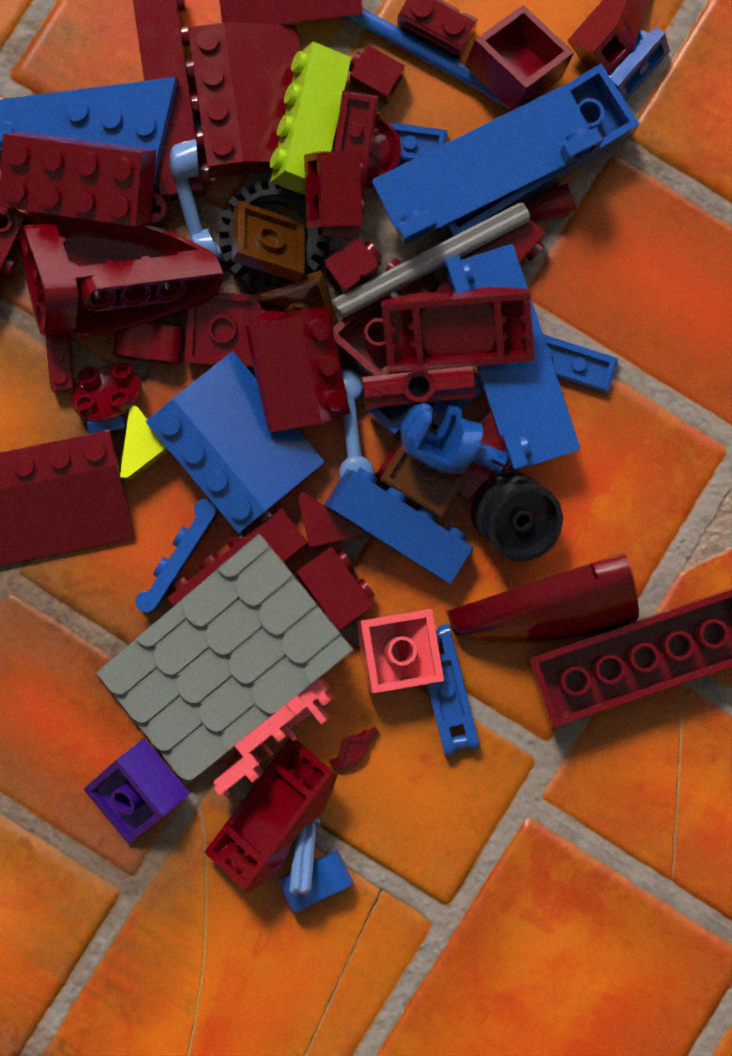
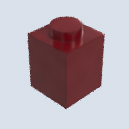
[348,44,405,105]

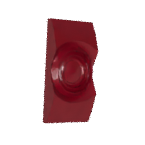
[381,287,535,373]
[204,738,338,893]

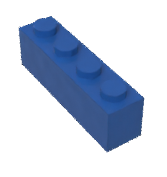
[324,467,473,584]

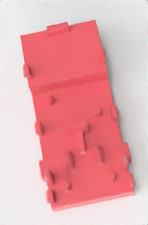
[213,677,334,797]

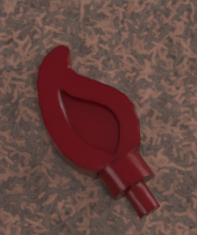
[329,726,379,768]

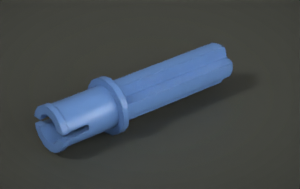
[290,818,320,895]

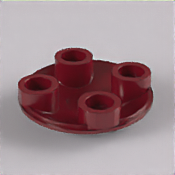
[71,362,141,421]

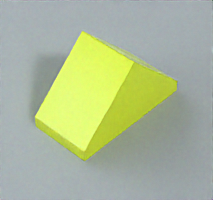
[120,406,169,480]

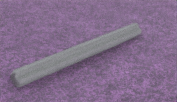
[334,203,530,317]

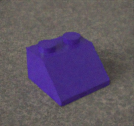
[84,738,190,844]

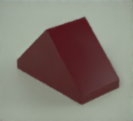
[298,492,363,549]

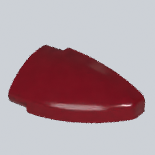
[20,216,223,338]
[446,553,639,643]

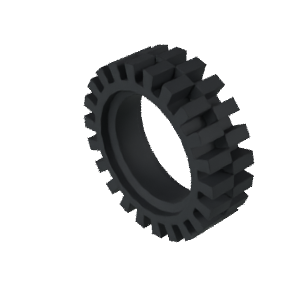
[218,178,330,291]

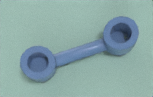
[169,139,224,262]
[339,368,375,479]

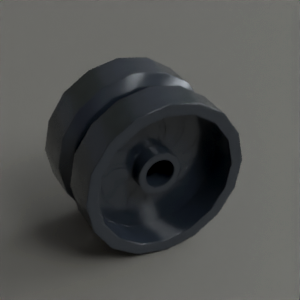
[470,471,564,561]

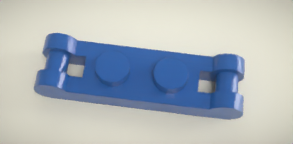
[136,499,218,612]
[427,623,480,758]

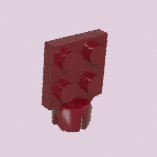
[185,292,287,367]

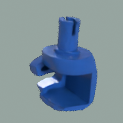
[400,402,508,474]

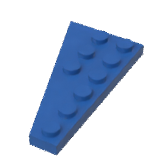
[0,77,179,185]

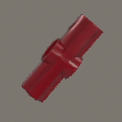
[362,366,475,409]

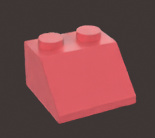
[356,609,444,693]

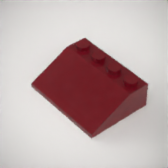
[188,22,300,178]
[0,430,135,566]

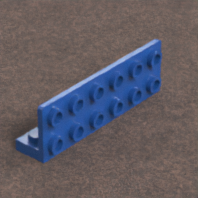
[372,85,603,246]
[444,244,580,472]

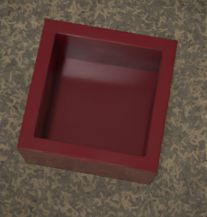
[465,5,574,111]

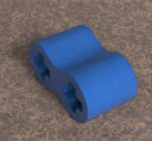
[277,850,354,913]

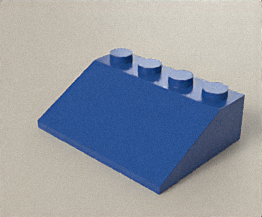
[145,351,325,533]

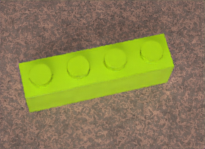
[270,41,351,196]

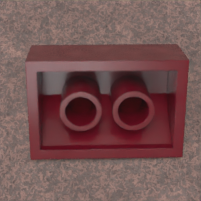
[245,308,350,432]

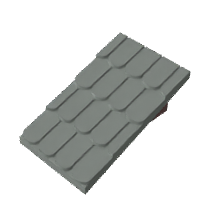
[96,534,353,785]

